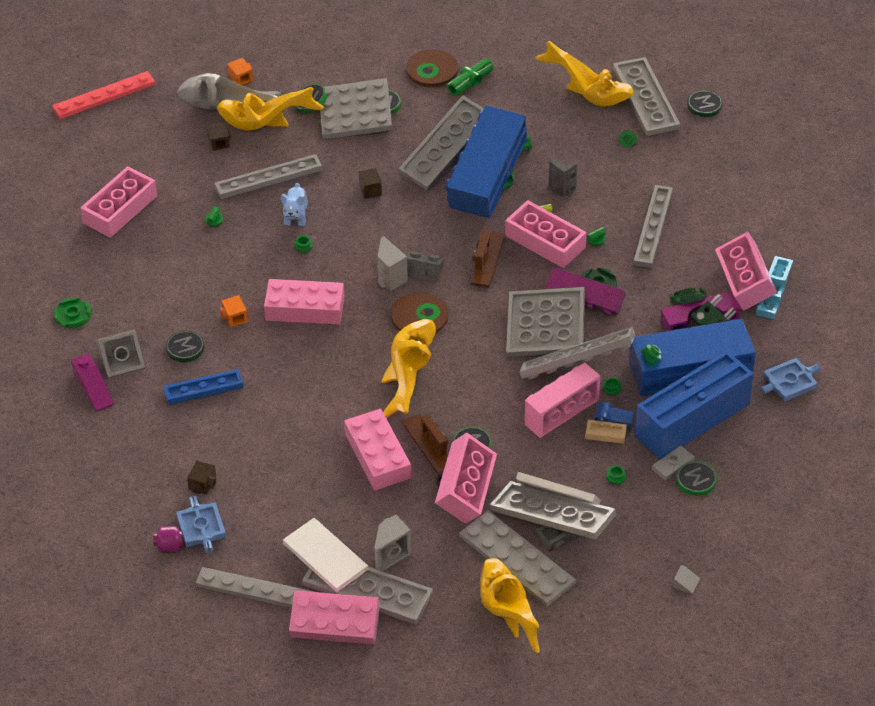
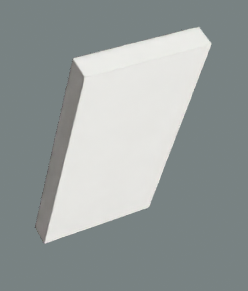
[516,472,601,504]
[283,518,368,592]

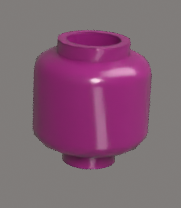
[153,526,182,553]

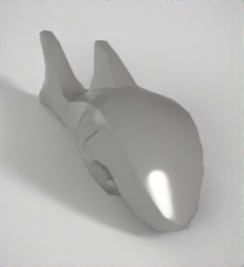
[177,73,281,110]

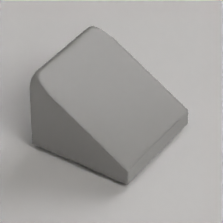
[673,565,700,594]

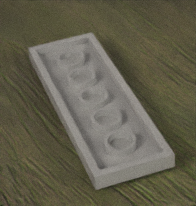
[613,57,680,136]
[399,95,484,190]
[519,327,635,380]
[490,481,616,540]
[459,510,576,607]
[302,567,433,625]

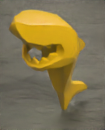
[536,41,633,107]
[217,87,324,131]
[382,319,436,419]
[480,558,540,653]

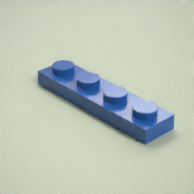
[163,369,244,405]

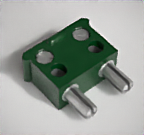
[690,294,736,326]

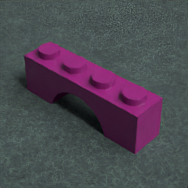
[660,291,740,332]

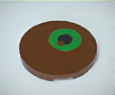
[407,49,458,87]
[391,293,448,334]

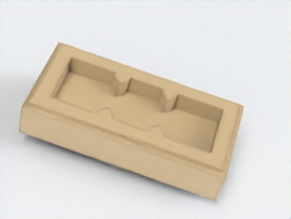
[585,420,627,444]

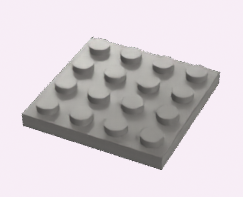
[320,78,393,139]
[506,287,585,357]

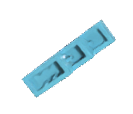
[756,256,793,320]

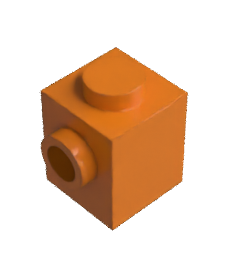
[227,58,253,85]
[220,295,248,327]

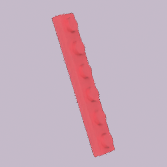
[52,71,155,119]

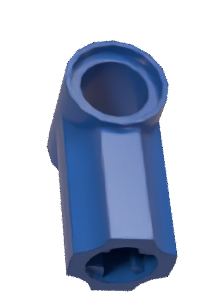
[593,402,634,428]

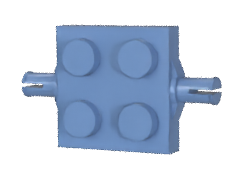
[760,358,820,402]
[176,496,226,553]

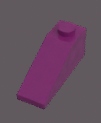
[71,353,114,412]

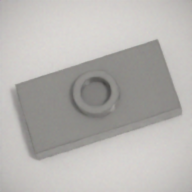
[652,445,695,481]

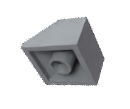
[377,236,408,291]
[96,330,145,377]
[374,515,411,571]

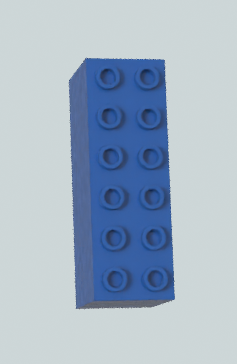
[445,105,527,219]
[629,319,756,396]
[635,351,753,460]

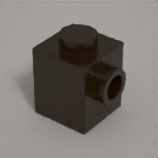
[206,122,231,151]
[359,168,382,199]
[187,461,216,494]

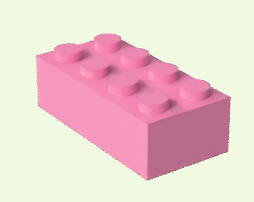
[80,166,157,238]
[505,200,586,269]
[715,232,777,311]
[264,279,344,325]
[525,362,600,438]
[344,409,411,491]
[435,433,497,524]
[289,590,380,645]

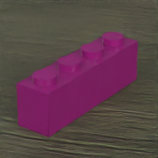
[546,267,626,316]

